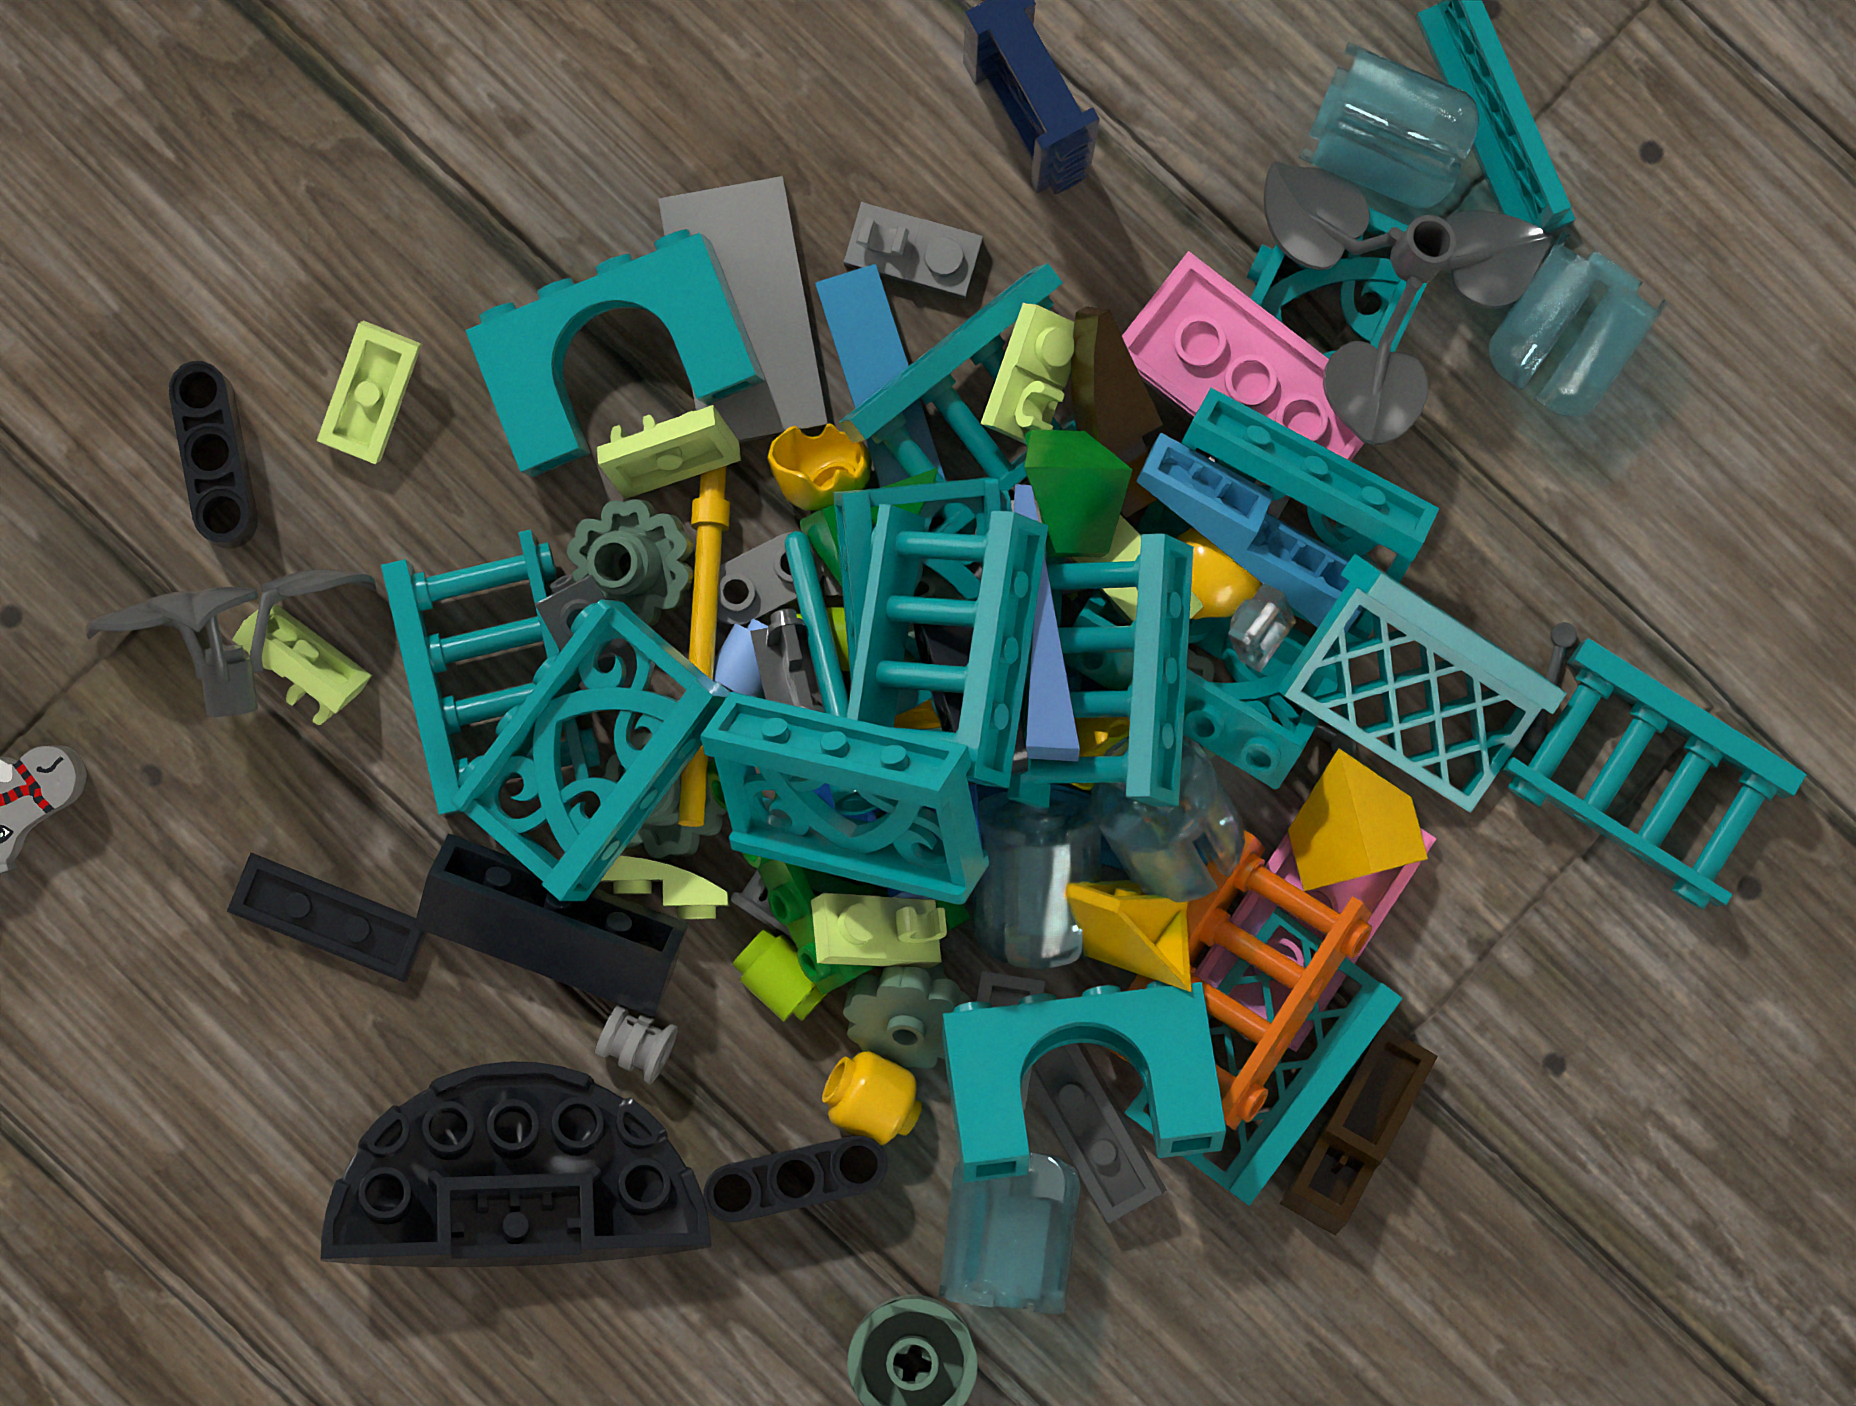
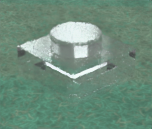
[1228,583,1296,672]

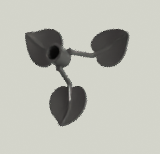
[1264,161,1553,446]
[86,569,376,717]

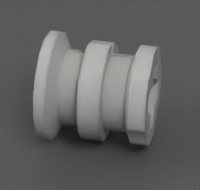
[595,1004,678,1084]

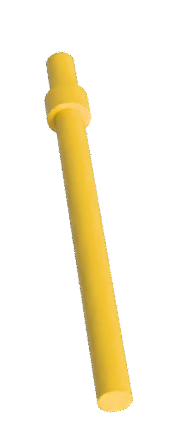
[678,465,730,827]

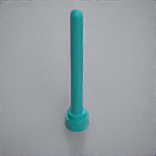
[784,531,878,815]

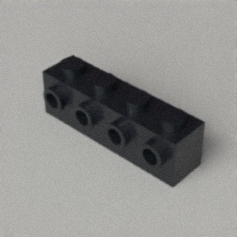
[414,833,689,1017]

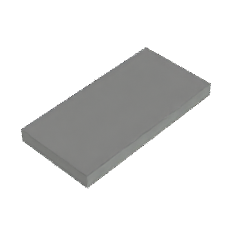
[658,176,828,443]

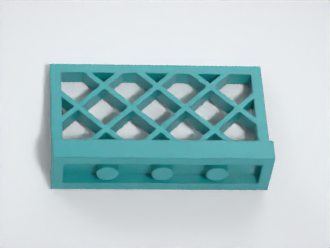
[1415,0,1576,233]
[1276,553,1567,813]
[1125,907,1403,1206]

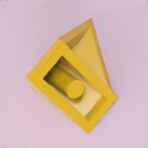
[1287,748,1428,892]
[1064,880,1192,992]

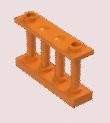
[1103,824,1373,1130]

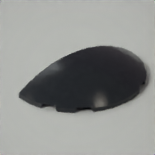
[320,1061,712,1267]

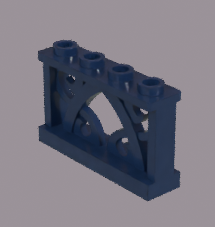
[963,0,1100,194]

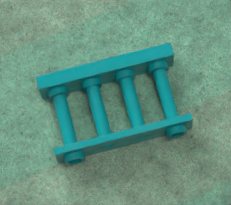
[838,263,1076,535]
[847,504,1048,788]
[381,529,601,817]
[1007,534,1194,808]
[1500,638,1807,910]

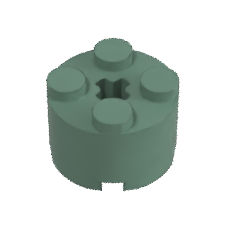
[847,1295,978,1406]

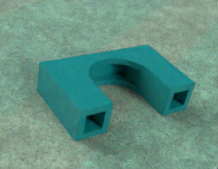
[465,229,766,477]
[942,980,1226,1183]

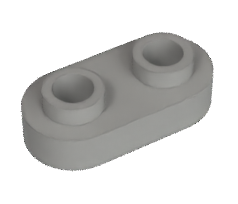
[717,532,825,626]

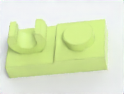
[980,303,1074,444]
[317,320,422,464]
[597,405,741,499]
[232,604,372,725]
[811,893,947,968]

